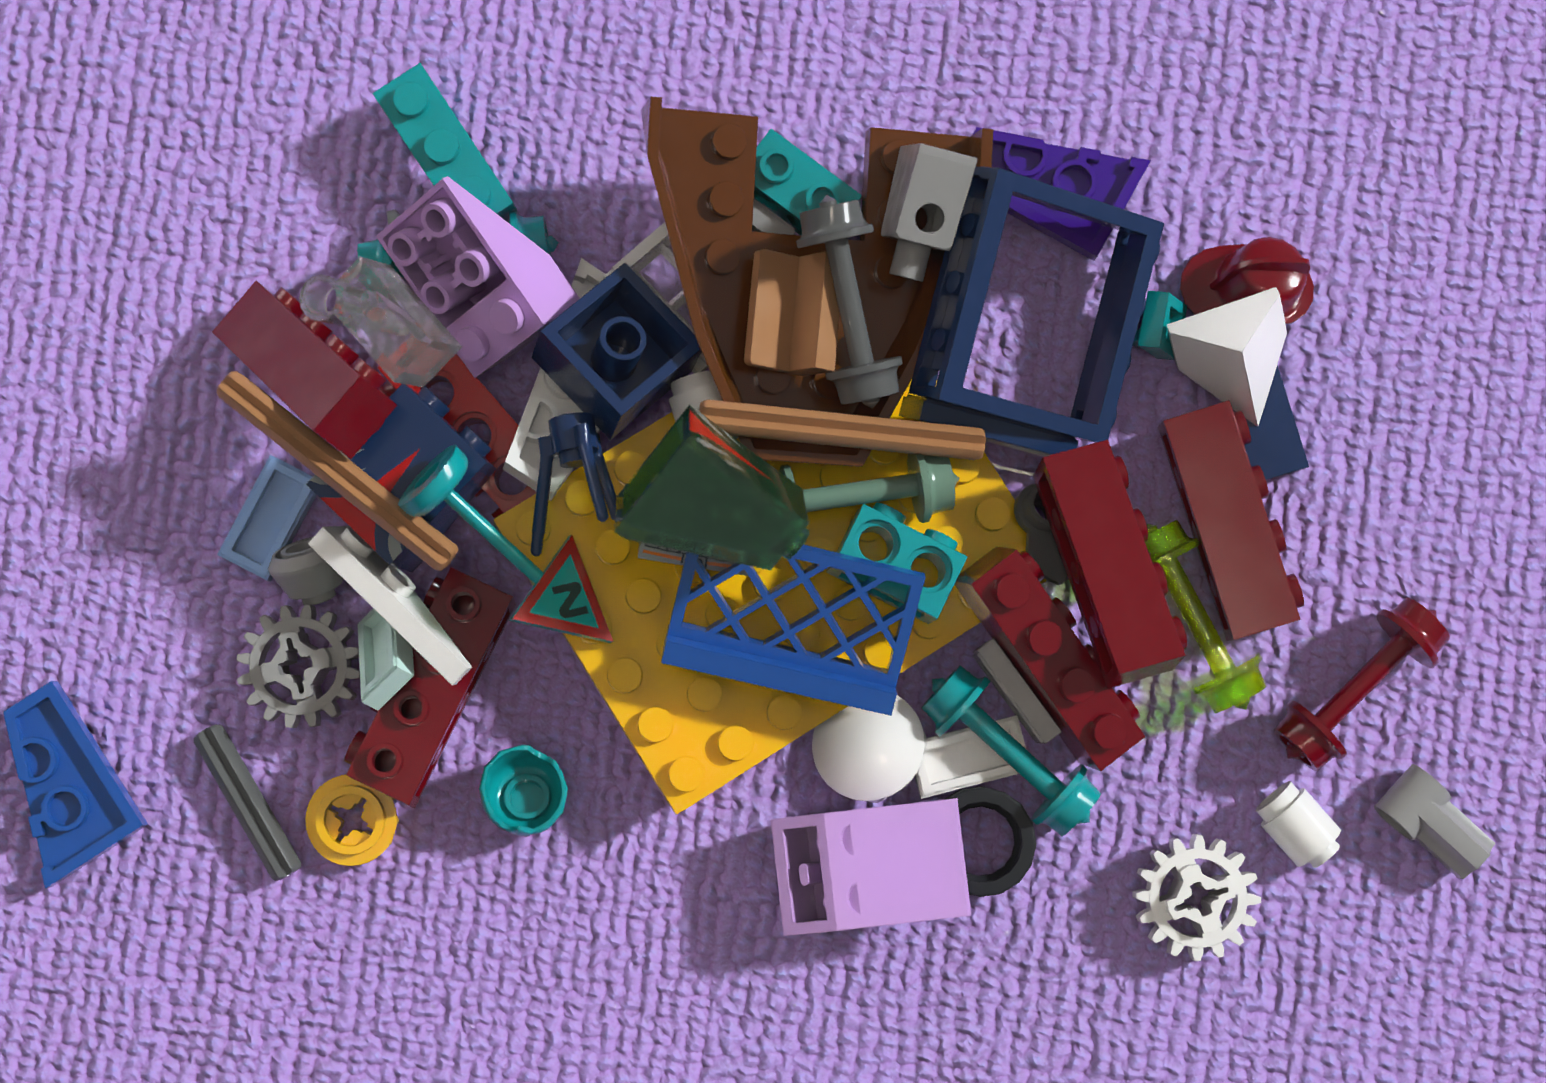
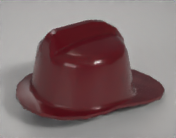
[1180,237,1314,324]

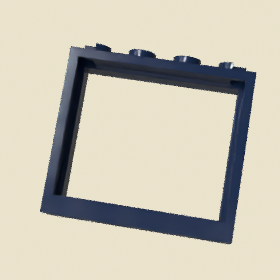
[908,166,1164,443]

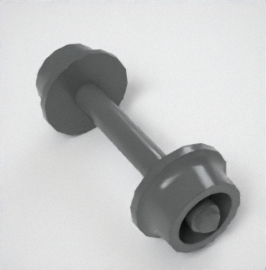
[796,195,903,409]

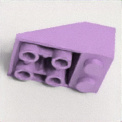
[376,176,580,378]
[771,798,971,936]

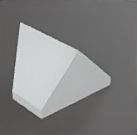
[1166,287,1287,427]

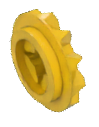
[305,774,399,866]

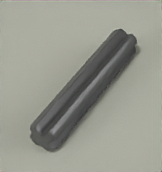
[194,724,301,881]

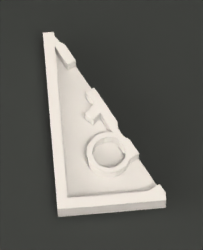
[308,526,472,685]

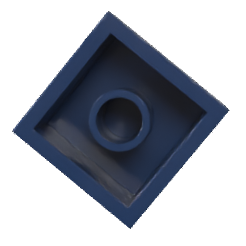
[531,263,702,440]

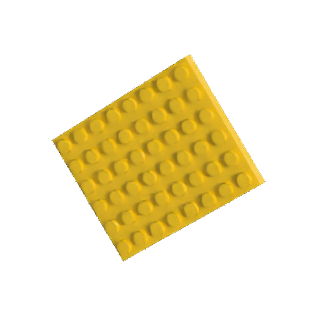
[493,378,1047,815]

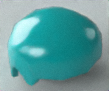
[479,745,568,837]

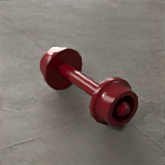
[1274,597,1450,771]

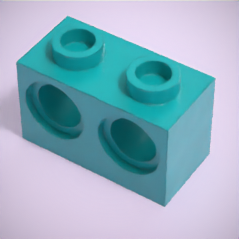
[754,128,862,236]
[826,502,968,624]

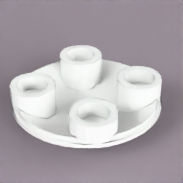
[812,695,927,803]

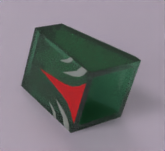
[614,405,809,570]

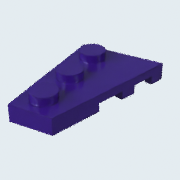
[972,127,1151,261]

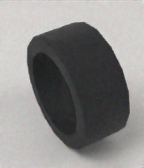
[943,786,1037,897]

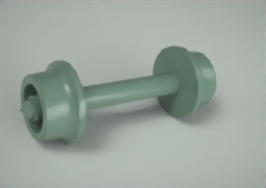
[750,454,960,542]

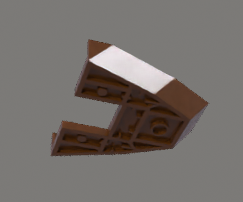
[641,96,994,467]

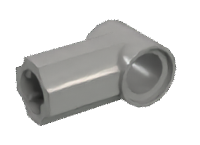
[1374,764,1495,879]

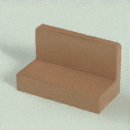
[744,249,840,376]

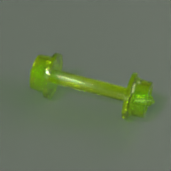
[1145,520,1267,713]

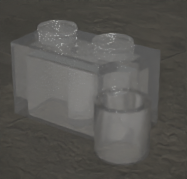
[299,256,462,387]

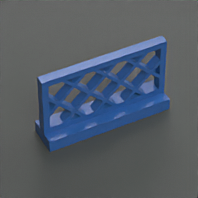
[661,519,925,716]

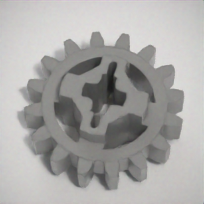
[236,604,360,728]

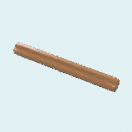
[216,371,459,571]
[697,399,986,460]

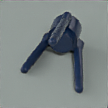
[531,412,622,557]

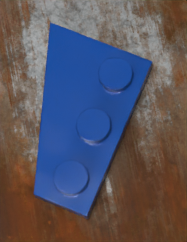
[3,681,148,889]

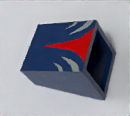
[306,382,496,573]

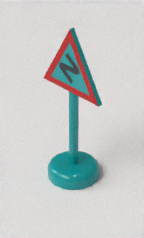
[398,444,614,643]

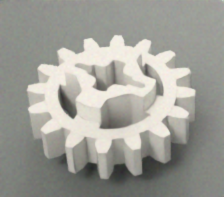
[1132,834,1261,961]

